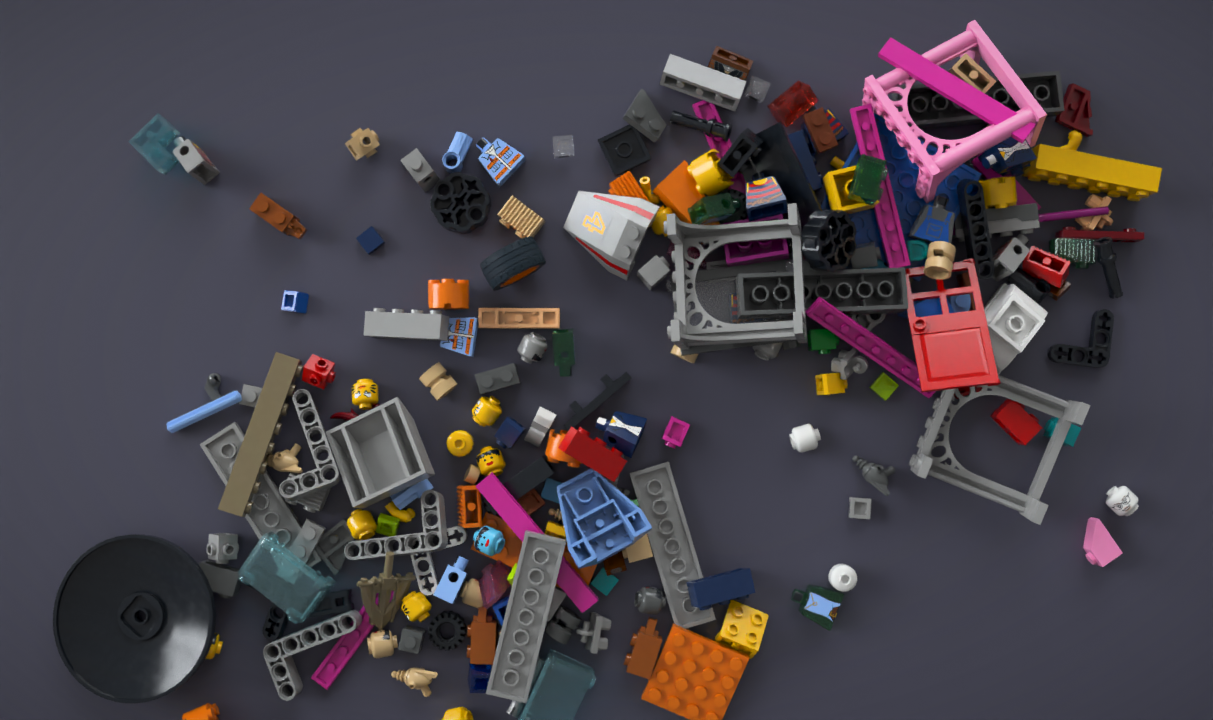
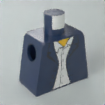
[982,137,1037,174]
[595,411,647,458]

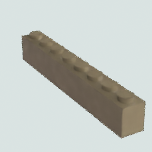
[218,352,304,517]

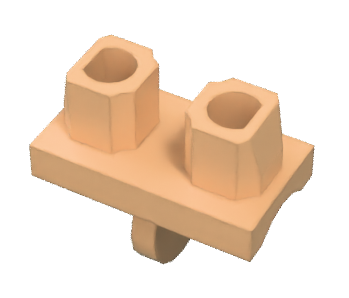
[1075,194,1113,231]

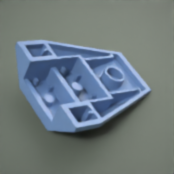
[556,469,652,569]

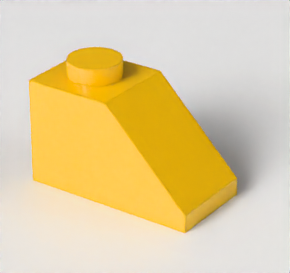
[815,373,848,395]

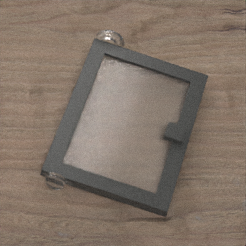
[666,259,796,356]

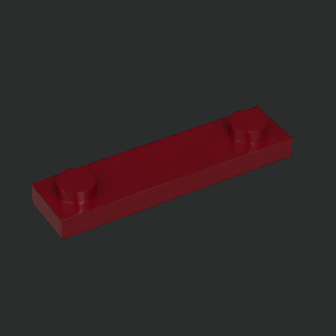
[1055,227,1144,243]

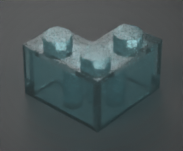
[129,113,180,175]

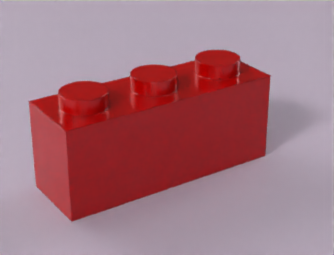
[558,426,627,482]

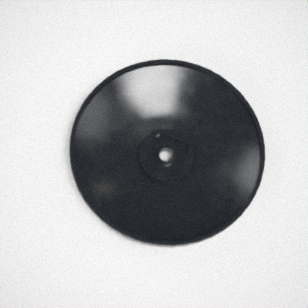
[53,534,216,703]

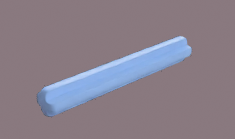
[166,391,242,433]

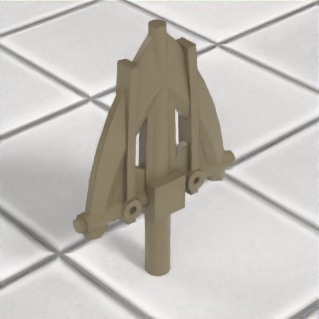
[357,551,416,631]

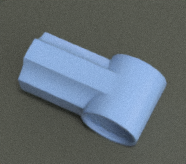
[442,132,473,174]
[390,479,434,510]

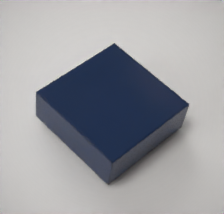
[356,226,385,255]

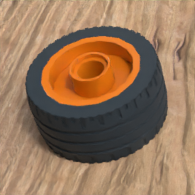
[480,236,546,291]

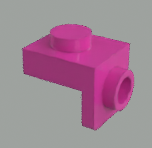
[662,416,690,449]

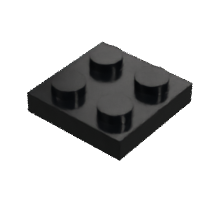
[598,124,652,177]

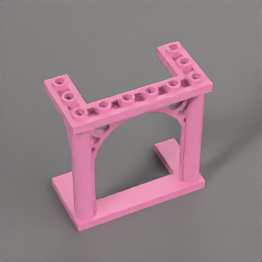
[862,20,1047,203]

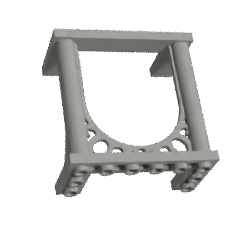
[664,203,807,350]
[909,375,1091,525]

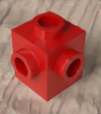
[302,354,336,390]

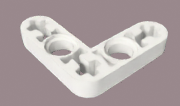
[411,526,468,595]

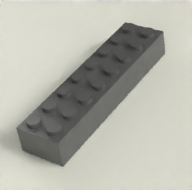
[892,71,1064,130]
[735,267,908,319]

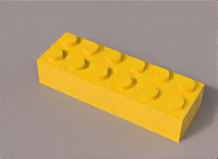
[1022,144,1162,201]

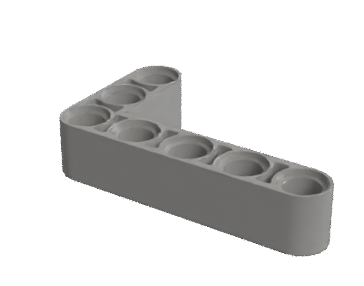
[279,389,341,501]
[344,490,448,561]
[263,610,362,701]

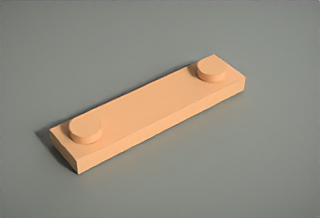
[478,308,560,329]

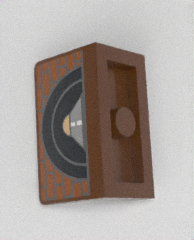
[708,46,753,81]

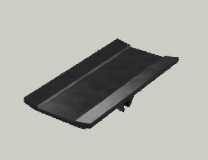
[742,122,823,254]

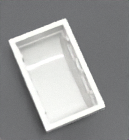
[984,283,1048,375]

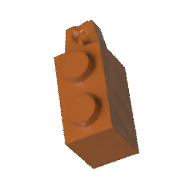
[249,193,307,240]
[467,605,498,665]
[623,617,662,680]

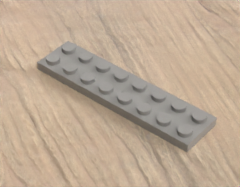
[200,422,323,582]
[629,462,716,629]
[486,530,566,703]

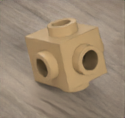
[345,128,380,161]

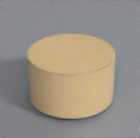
[464,464,480,485]

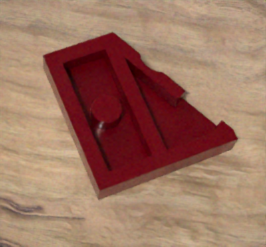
[1055,83,1093,137]

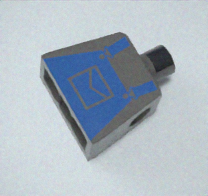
[908,196,955,243]

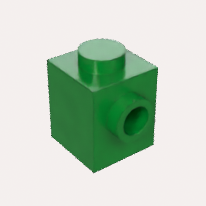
[807,329,839,354]

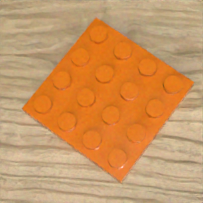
[641,624,750,720]

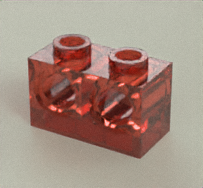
[767,80,819,127]

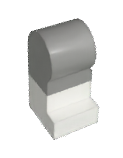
[524,407,557,448]

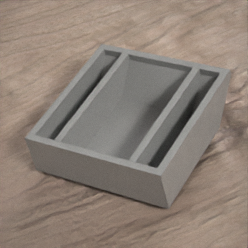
[325,397,435,509]

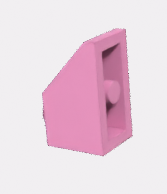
[1083,517,1123,567]

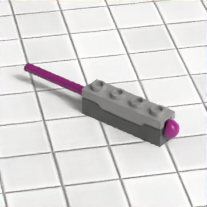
[952,203,1109,242]

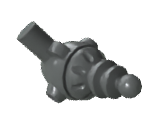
[852,455,895,496]

